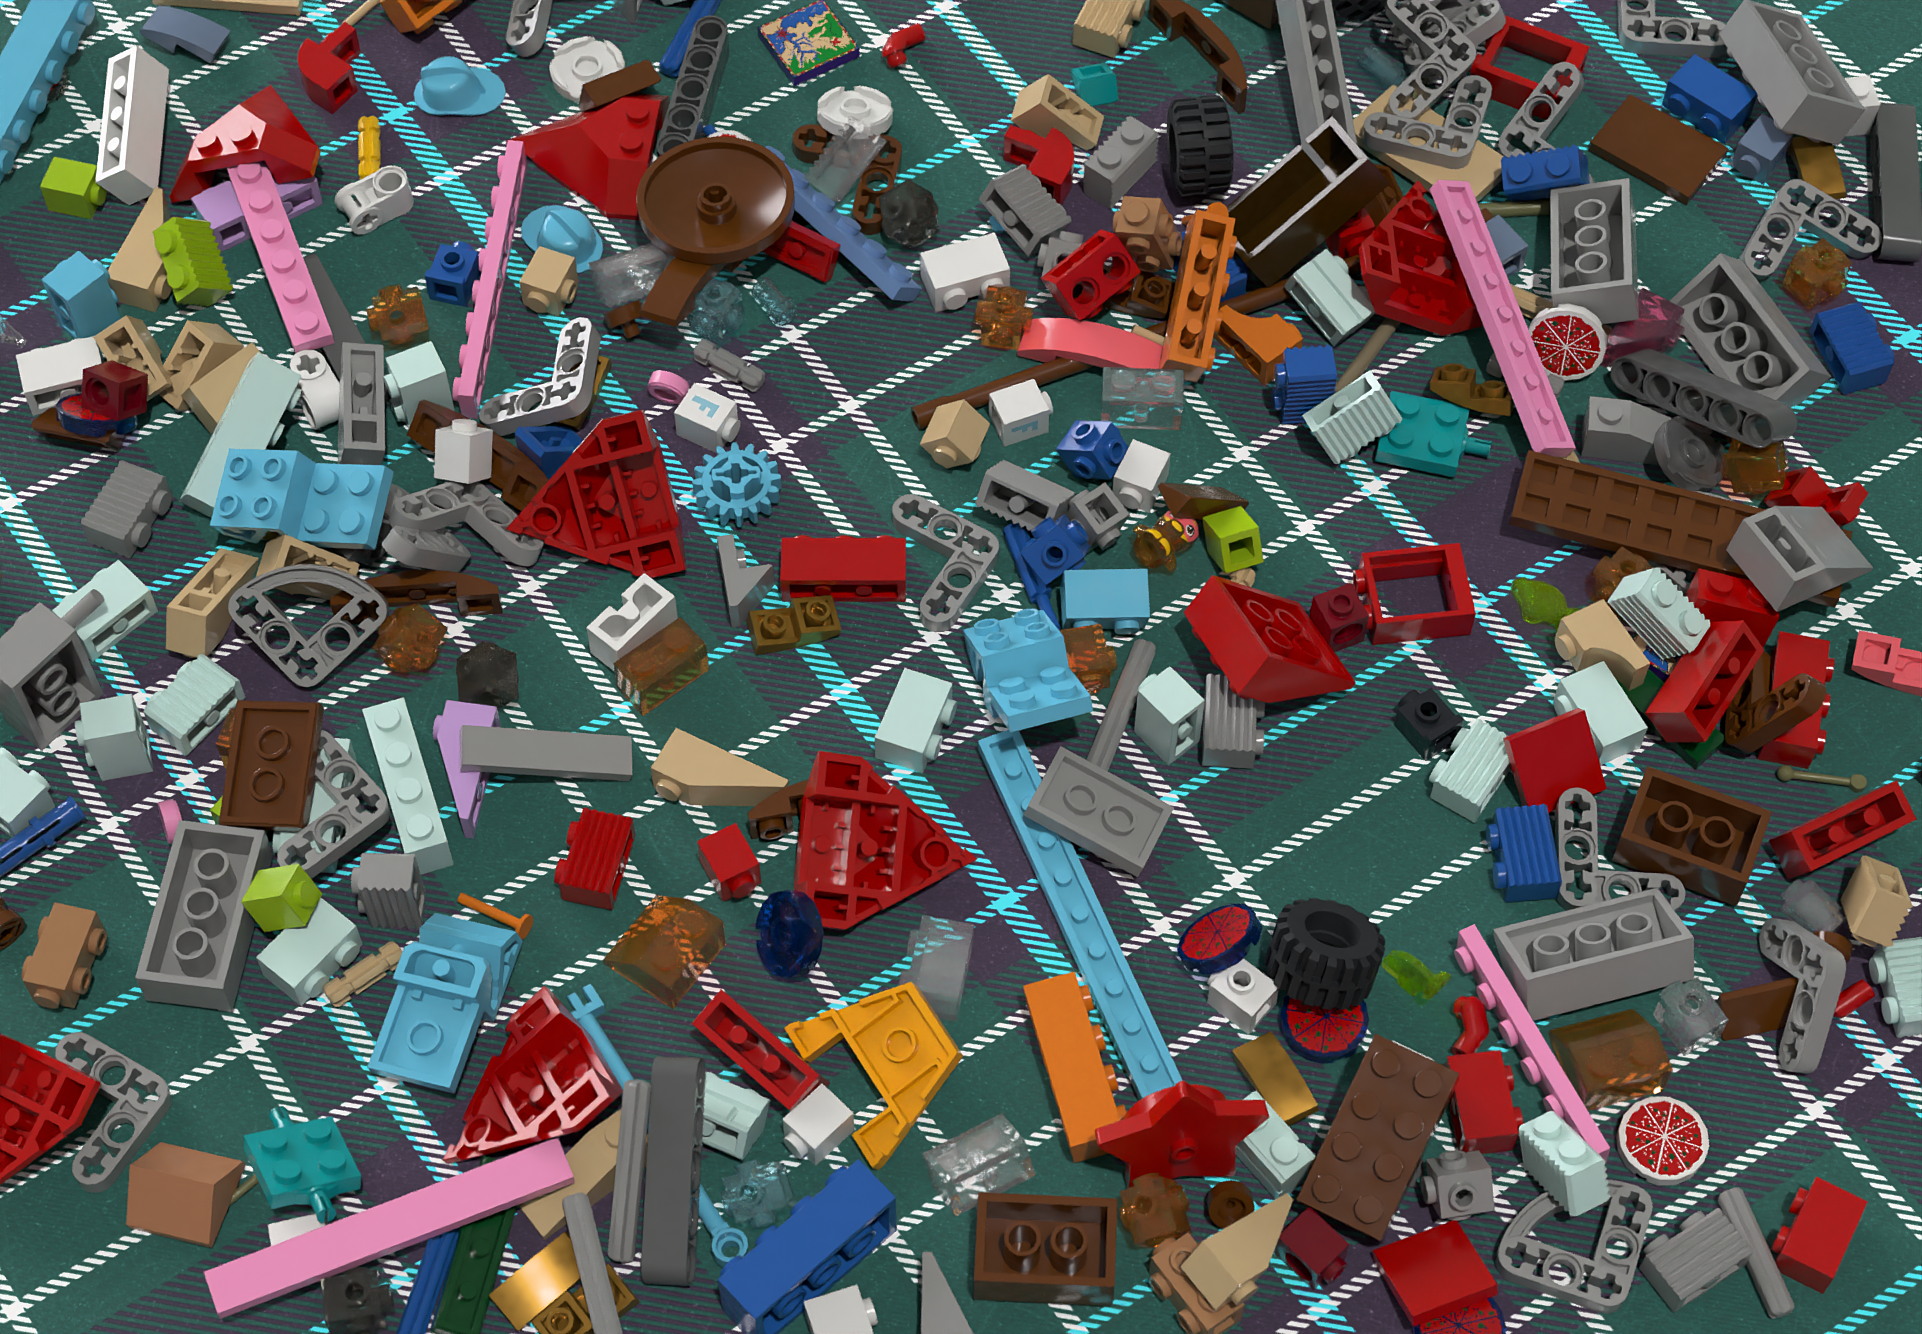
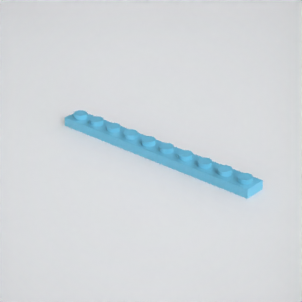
[978,730,1183,1100]

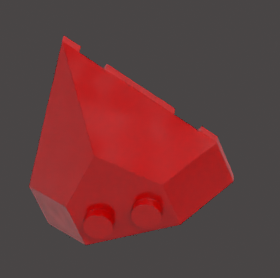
[169,85,321,203]
[506,93,670,221]
[1358,180,1484,336]
[506,409,687,578]
[794,751,978,930]
[443,986,623,1164]
[0,1033,101,1185]

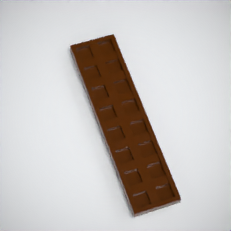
[1509,450,1852,608]

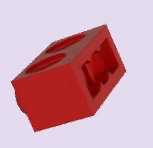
[1041,229,1141,321]

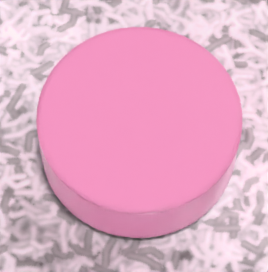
[647,370,690,404]
[157,799,182,844]

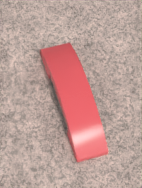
[1017,318,1176,393]
[1851,630,1922,696]

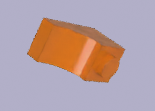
[1213,304,1303,386]

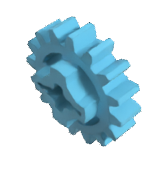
[692,442,782,527]

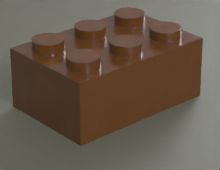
[1612,766,1772,906]
[974,1192,1117,1306]

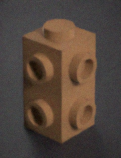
[1113,196,1183,272]
[22,902,107,1009]
[1148,1233,1245,1334]

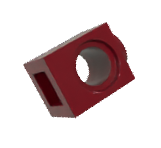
[81,360,148,421]
[1309,583,1369,652]
[1274,1207,1350,1291]

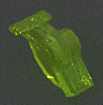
[1510,577,1580,630]
[1382,949,1451,999]

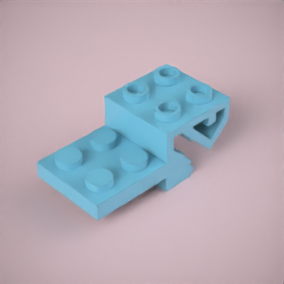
[210,448,394,550]
[963,609,1093,732]
[367,913,523,1094]

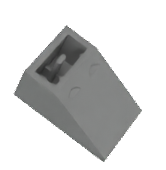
[1726,506,1873,612]

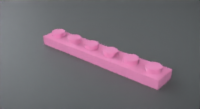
[226,160,334,354]
[1454,924,1610,1164]

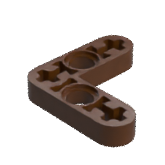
[793,124,902,235]
[1725,651,1826,754]

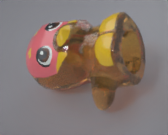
[1133,511,1199,572]

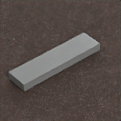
[460,725,632,781]

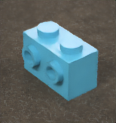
[42,251,121,339]
[1060,569,1150,635]

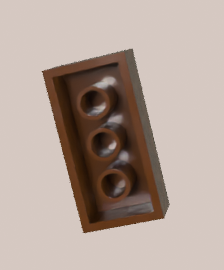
[1296,1034,1460,1244]

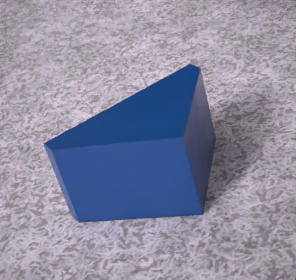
[515,426,583,480]

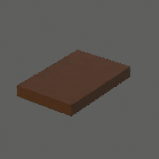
[1588,94,1729,205]
[218,700,324,832]

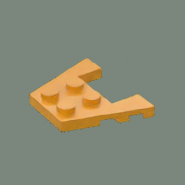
[784,982,963,1170]

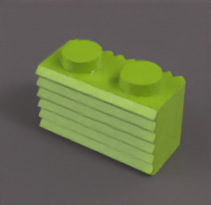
[153,217,233,307]

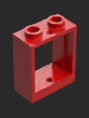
[1470,15,1590,120]
[1353,543,1476,645]

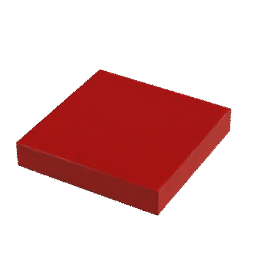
[1503,708,1607,813]
[1373,1220,1498,1327]

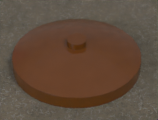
[636,137,795,264]

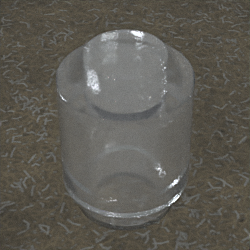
[1780,879,1847,933]

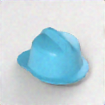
[414,56,506,116]
[521,205,603,274]

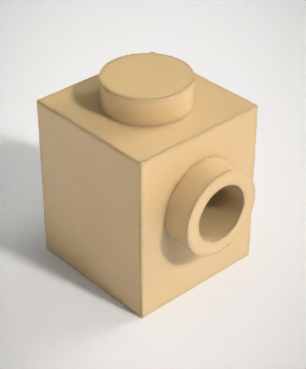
[519,246,579,316]
[920,399,990,469]

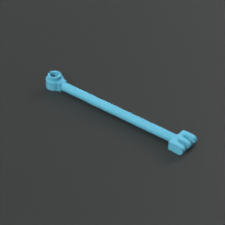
[567,984,749,1267]

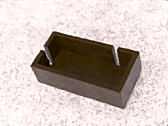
[1227,116,1390,288]

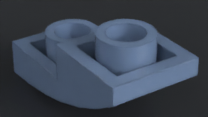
[140,6,230,63]

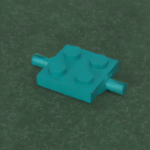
[1375,391,1492,478]
[243,1106,361,1223]

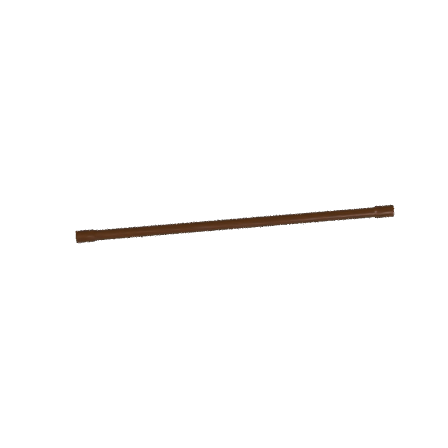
[911,208,1492,430]

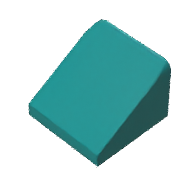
[1070,62,1118,106]

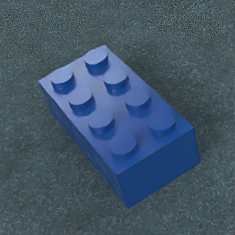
[718,1159,897,1334]

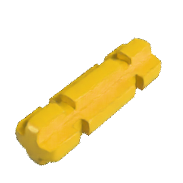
[358,116,381,180]

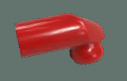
[881,23,925,68]
[1812,979,1875,1018]
[1451,996,1490,1055]

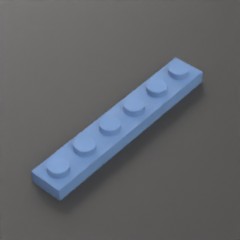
[765,146,922,301]

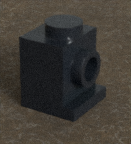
[1394,688,1464,761]

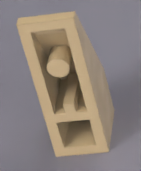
[108,187,172,312]
[166,548,259,658]
[651,728,789,806]
[518,1108,648,1240]
[1180,1193,1293,1310]

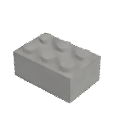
[0,602,103,751]

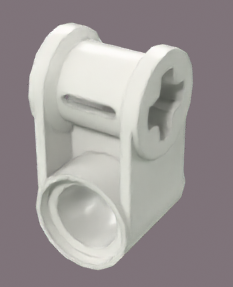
[335,166,414,235]
[290,349,340,430]

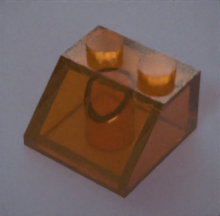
[603,895,726,1009]
[1548,1009,1673,1111]

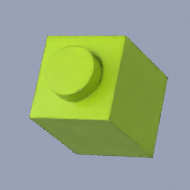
[40,157,107,219]
[1202,506,1263,574]
[241,864,322,932]

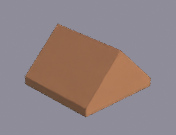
[126,1142,246,1248]

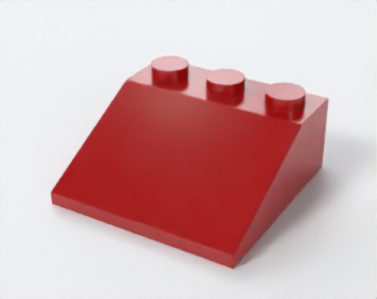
[1183,575,1356,703]

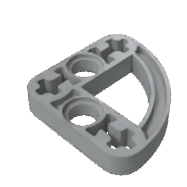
[228,564,389,687]
[1495,1180,1653,1314]

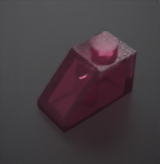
[1600,288,1685,368]

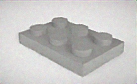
[1023,746,1174,877]

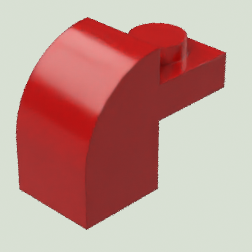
[297,22,361,115]
[1004,125,1074,205]
[1764,466,1869,528]

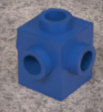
[1056,420,1129,479]
[1020,514,1090,585]

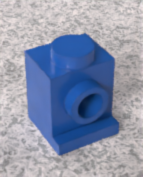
[424,241,481,307]

